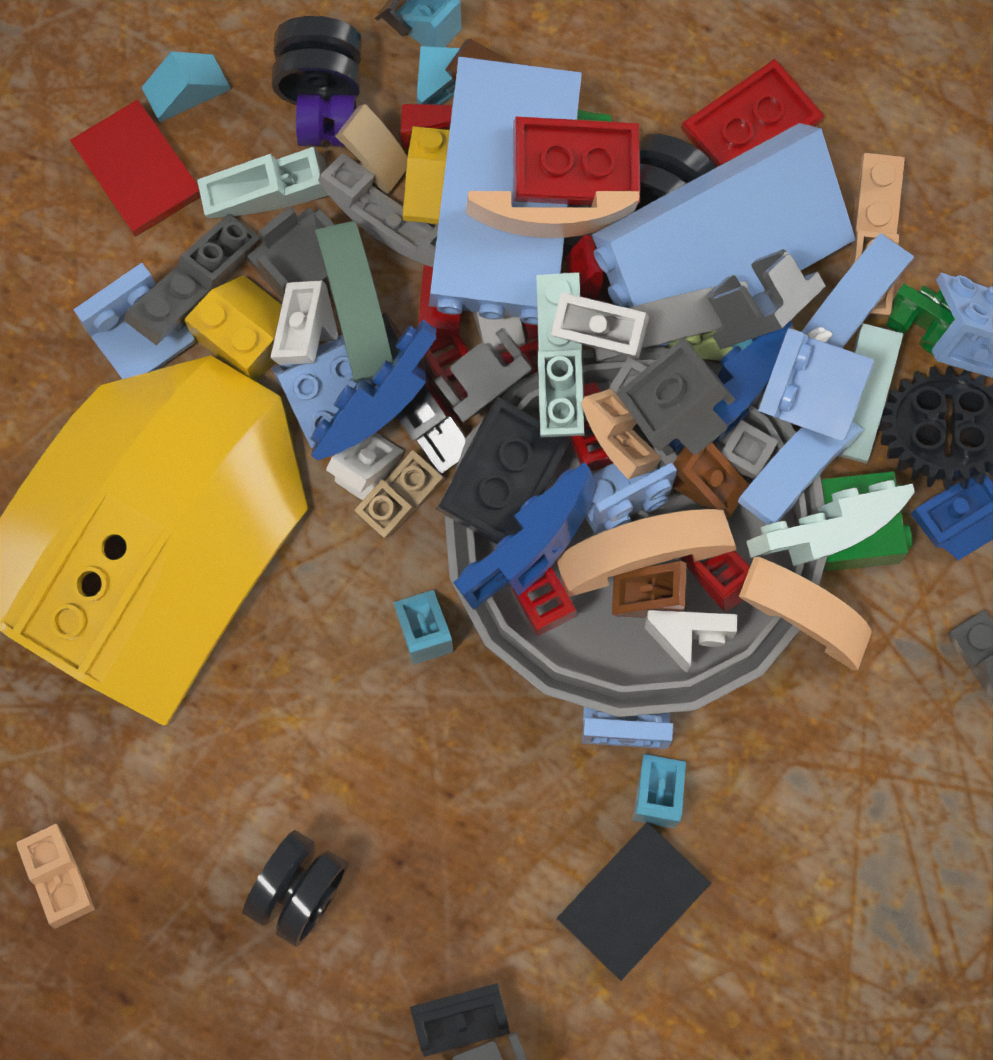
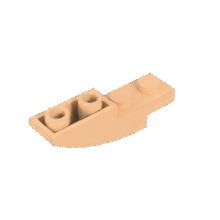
[850,153,905,316]

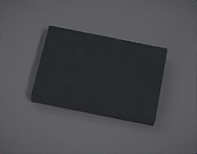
[435,397,572,545]
[556,822,712,981]

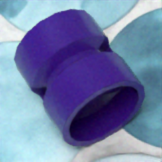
[296,94,357,147]

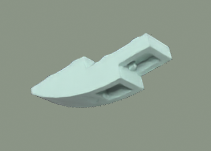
[536,273,585,437]
[746,480,915,566]

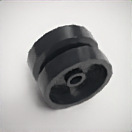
[272,16,362,105]
[634,134,717,212]
[242,829,349,947]

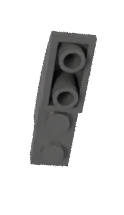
[124,214,261,345]

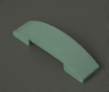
[315,221,393,383]

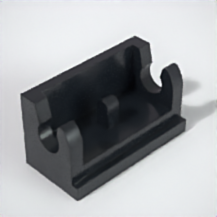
[410,983,510,1057]

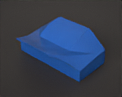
[911,474,993,561]

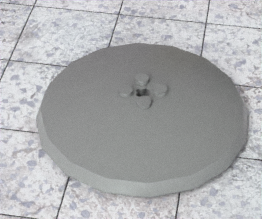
[444,346,827,717]

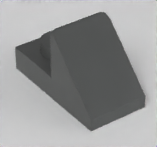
[946,610,993,701]

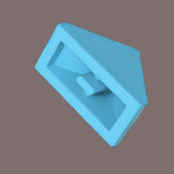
[396,0,462,47]
[417,46,460,105]
[142,51,231,123]
[393,590,453,665]
[632,754,686,829]

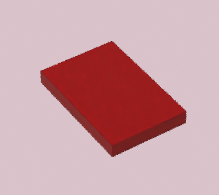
[681,59,824,167]
[70,99,201,237]
[513,116,640,208]

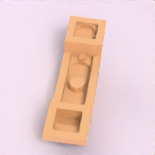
[466,191,639,238]
[556,509,736,597]
[739,557,872,670]

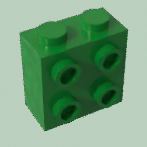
[821,472,912,572]

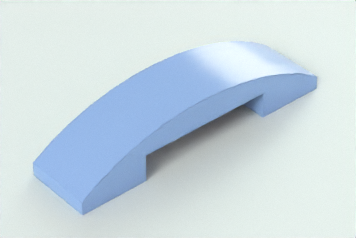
[802,233,914,349]
[738,421,864,525]

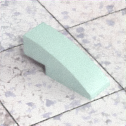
[197,147,329,218]
[840,323,903,464]

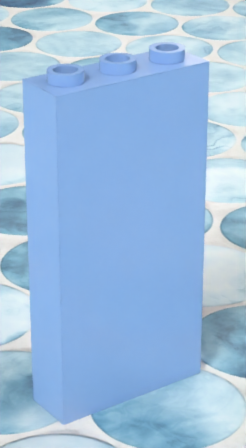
[429,57,582,325]
[592,123,856,347]

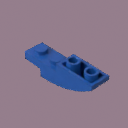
[310,319,437,460]
[669,321,793,453]
[453,462,597,610]

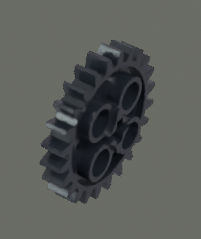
[879,366,993,490]

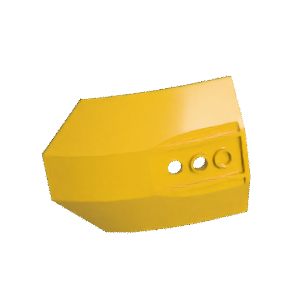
[0,355,309,726]

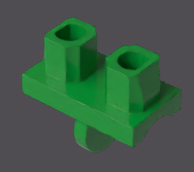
[886,283,955,356]

